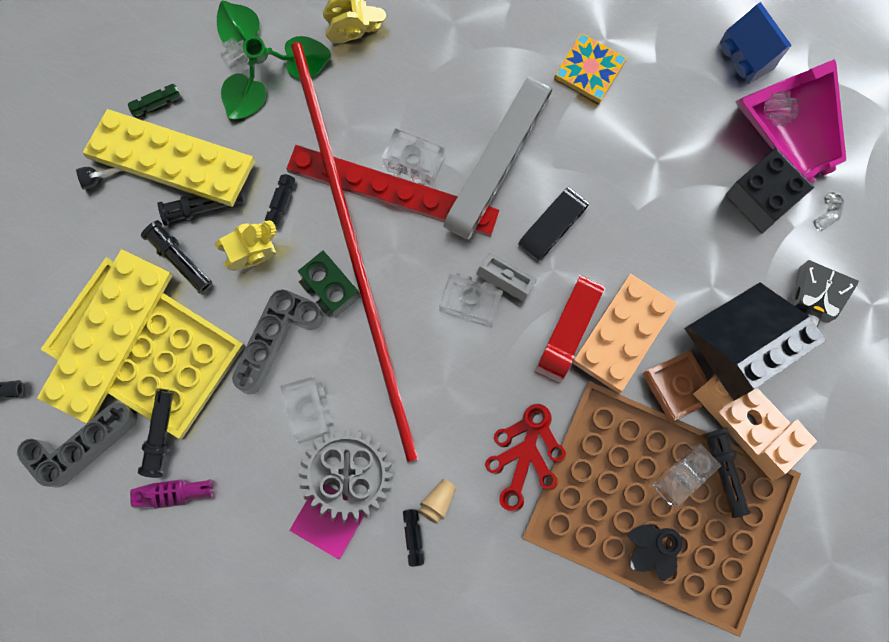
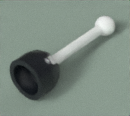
[76,166,123,190]

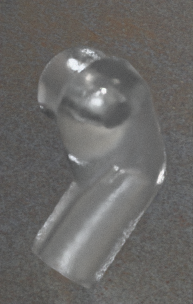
[813,192,844,231]

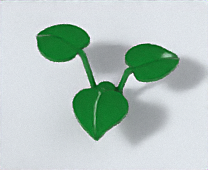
[217,0,331,119]

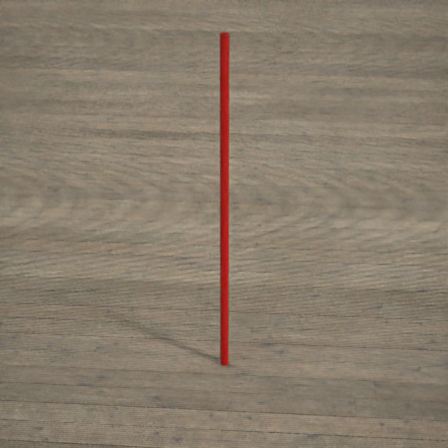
[291,43,418,462]

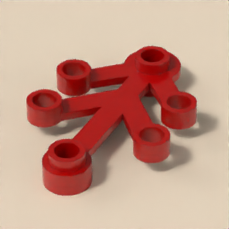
[485,404,566,512]

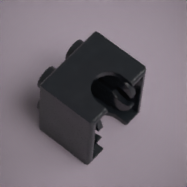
[725,148,815,233]

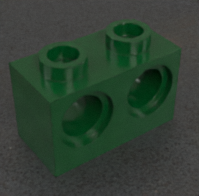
[298,250,361,318]

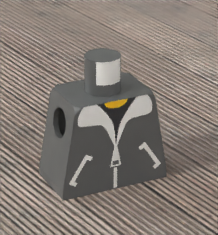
[792,260,859,327]

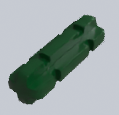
[128,84,180,117]

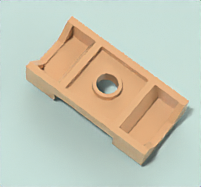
[693,374,817,481]

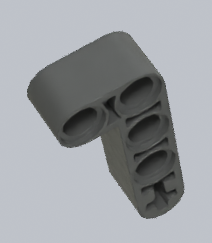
[232,289,323,395]
[17,402,137,488]

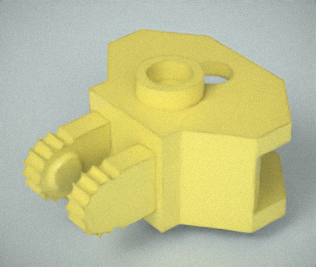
[322,0,386,44]
[215,220,277,271]

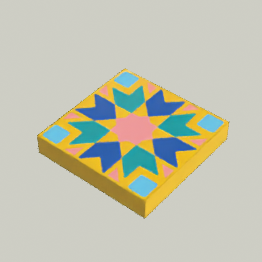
[554,33,627,104]

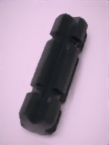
[265,174,295,226]
[403,509,424,567]

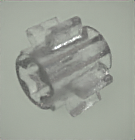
[220,38,249,73]
[764,91,799,126]

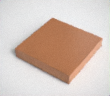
[643,350,708,423]

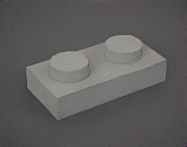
[476,253,537,302]

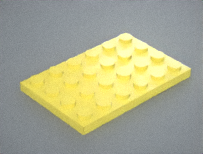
[41,257,245,440]

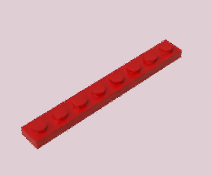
[286,144,500,238]

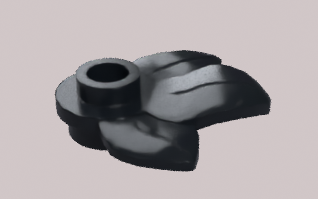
[627,525,682,581]

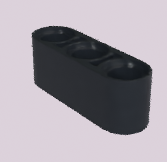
[518,186,590,262]

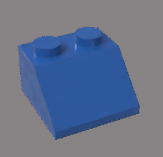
[720,2,792,84]

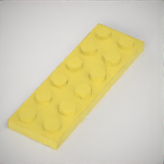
[82,109,255,207]
[37,249,173,423]

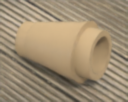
[418,479,457,524]

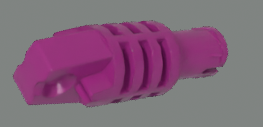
[130,479,213,509]

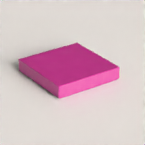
[289,485,364,559]

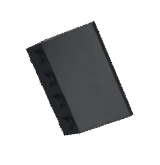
[684,282,826,401]

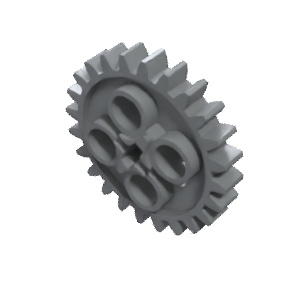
[299,429,393,523]

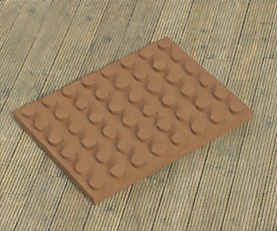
[522,381,801,637]

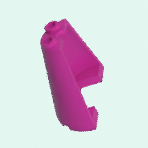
[735,59,847,182]

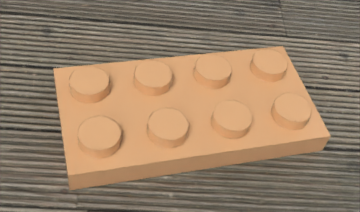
[572,273,677,394]

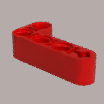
[535,275,605,383]

